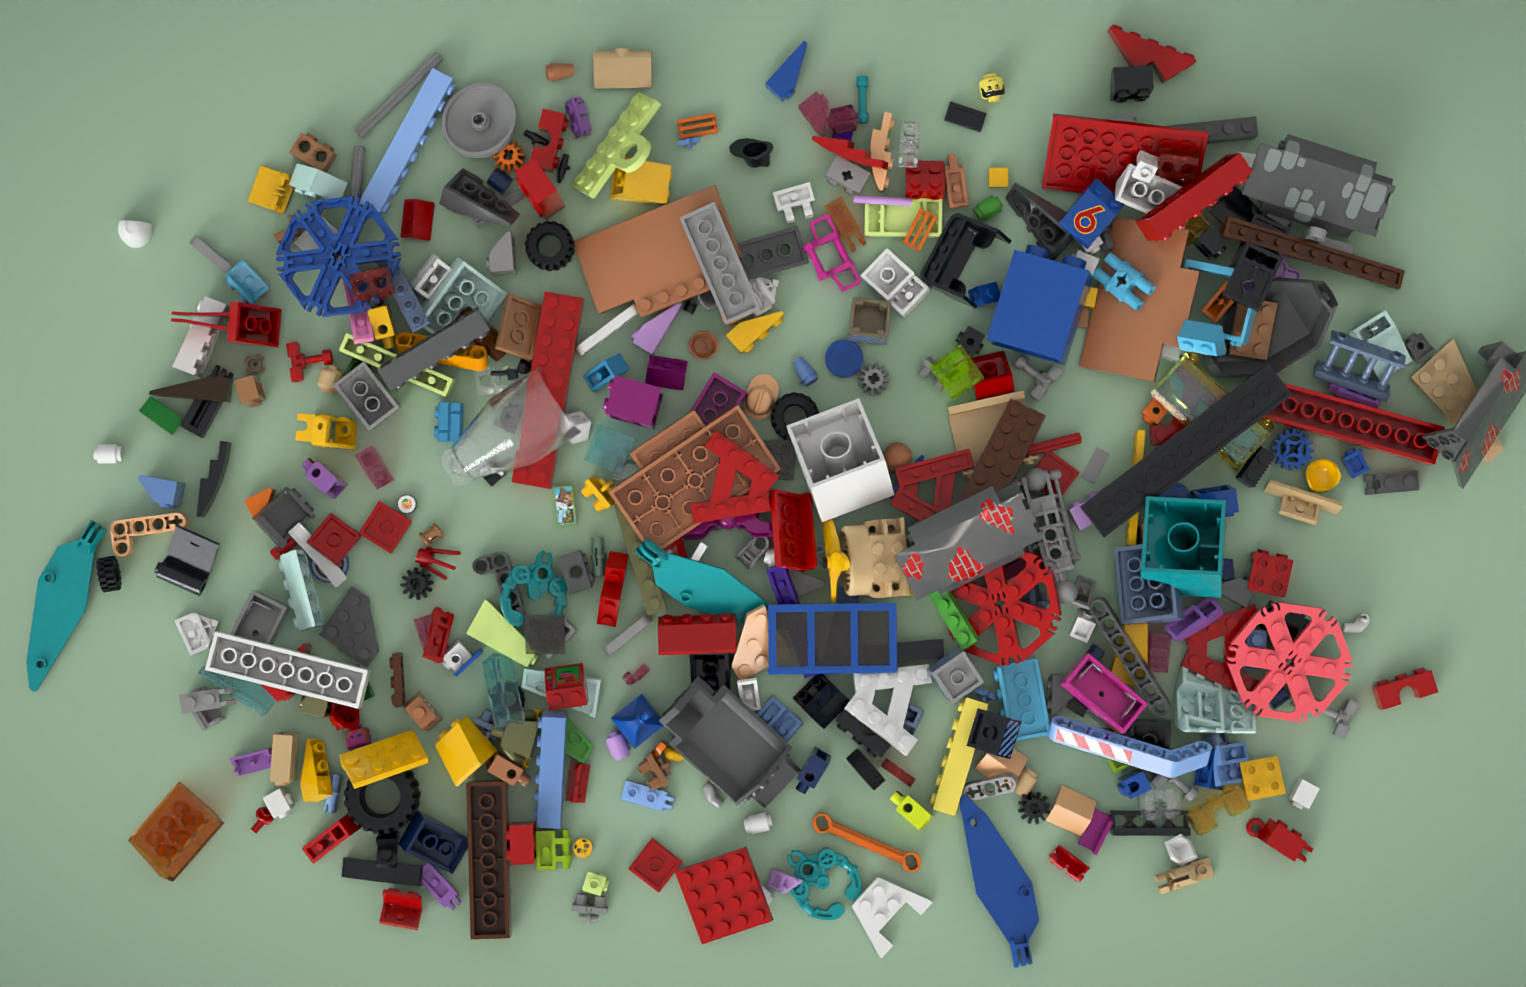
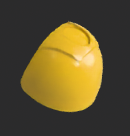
[1306,459,1341,492]

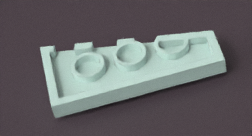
[522,667,601,718]

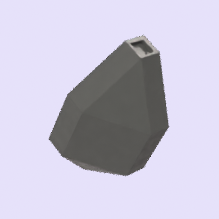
[1202,277,1338,378]

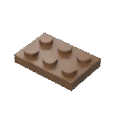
[495,293,542,361]
[1227,300,1278,360]

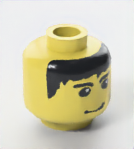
[979,73,1005,103]

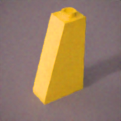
[1109,624,1148,690]

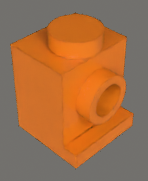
[1141,394,1172,425]

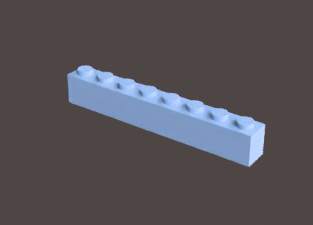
[359,68,455,216]

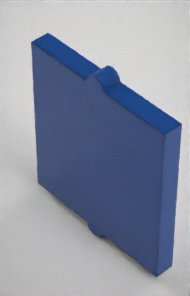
[454,648,483,677]

